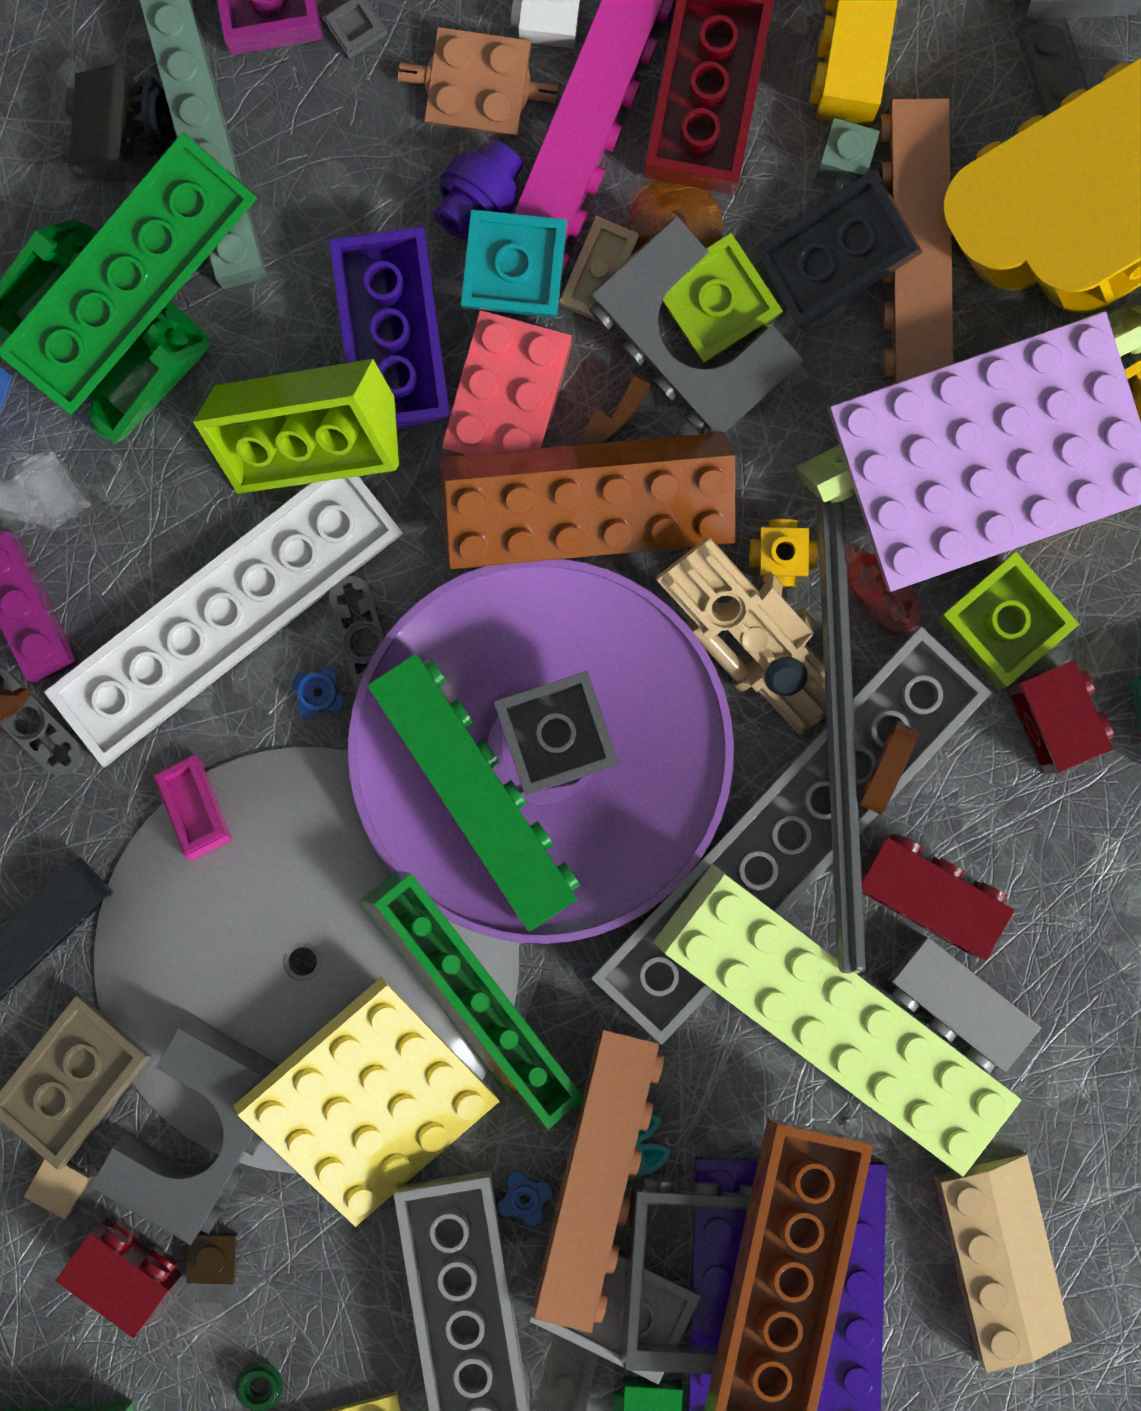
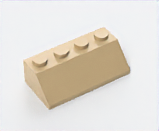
[934,1154,1072,1373]

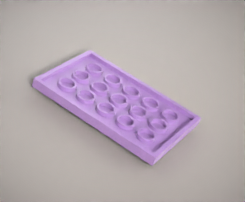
[827,312,1141,592]

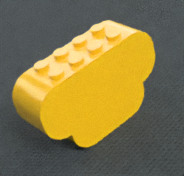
[944,58,1141,313]

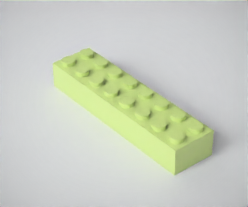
[653,864,1021,1177]

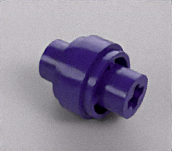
[433,140,523,240]

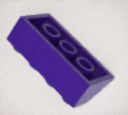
[329,226,450,431]

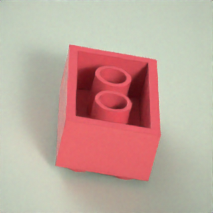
[442,310,572,456]

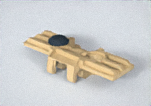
[656,537,826,736]

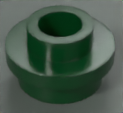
[235,1362,284,1411]

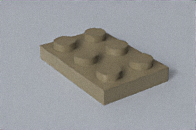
[0,996,152,1170]

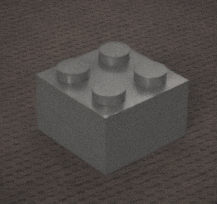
[494,671,619,796]

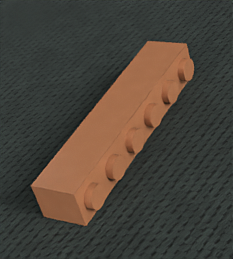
[879,99,953,385]
[530,1030,664,1333]

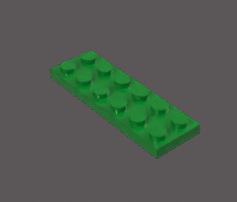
[0,131,258,415]

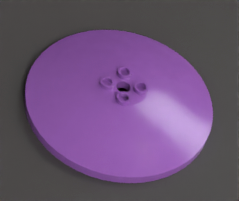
[348,559,734,944]

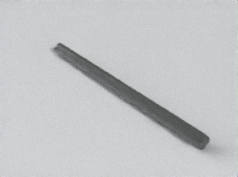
[817,499,866,974]

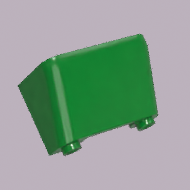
[0,220,210,444]

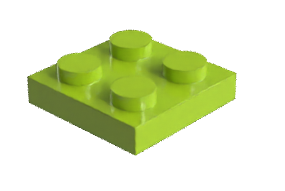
[662,233,783,365]

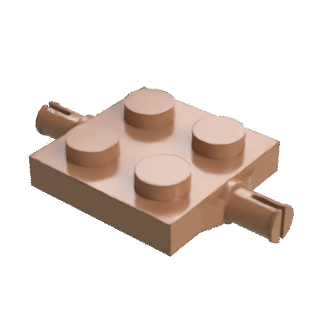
[398,27,559,138]

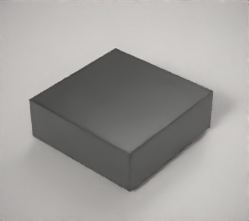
[322,0,388,60]

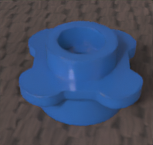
[292,666,344,718]
[498,1171,552,1227]

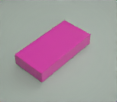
[153,754,232,861]

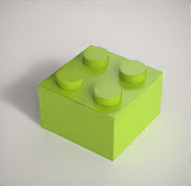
[936,552,1080,690]

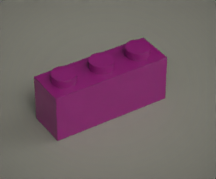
[0,530,79,683]

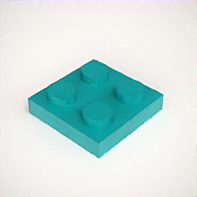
[461,210,567,318]

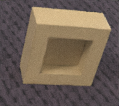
[24,1160,92,1220]

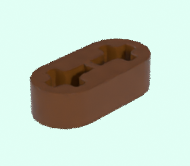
[858,721,919,815]

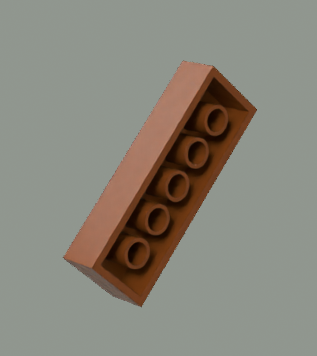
[439,432,735,569]
[705,1118,874,1411]

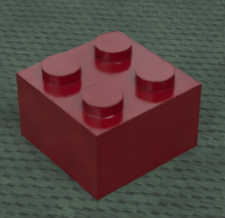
[1006,660,1114,774]
[55,1218,183,1339]

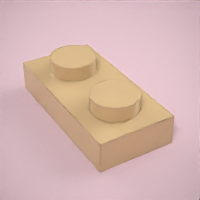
[559,216,640,322]

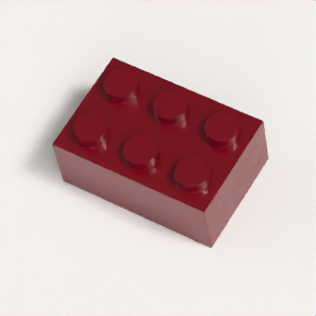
[861,833,1015,961]

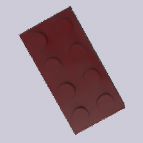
[643,0,774,195]

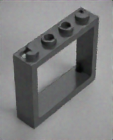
[620,1179,753,1374]

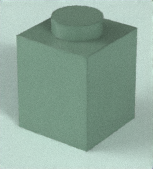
[816,118,880,185]

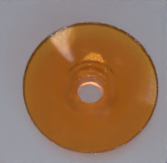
[629,181,722,251]

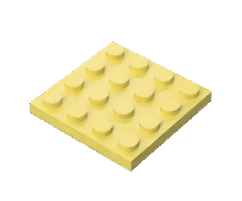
[233,977,500,1227]

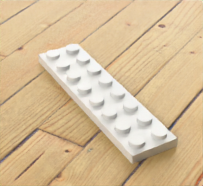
[44,476,403,767]

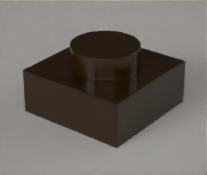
[186,1232,238,1285]

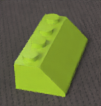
[193,359,399,494]

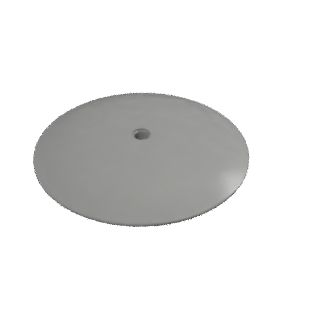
[94,747,519,1173]

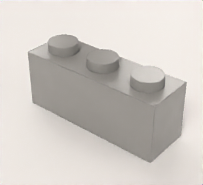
[887,935,1042,1073]

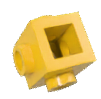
[749,519,818,588]

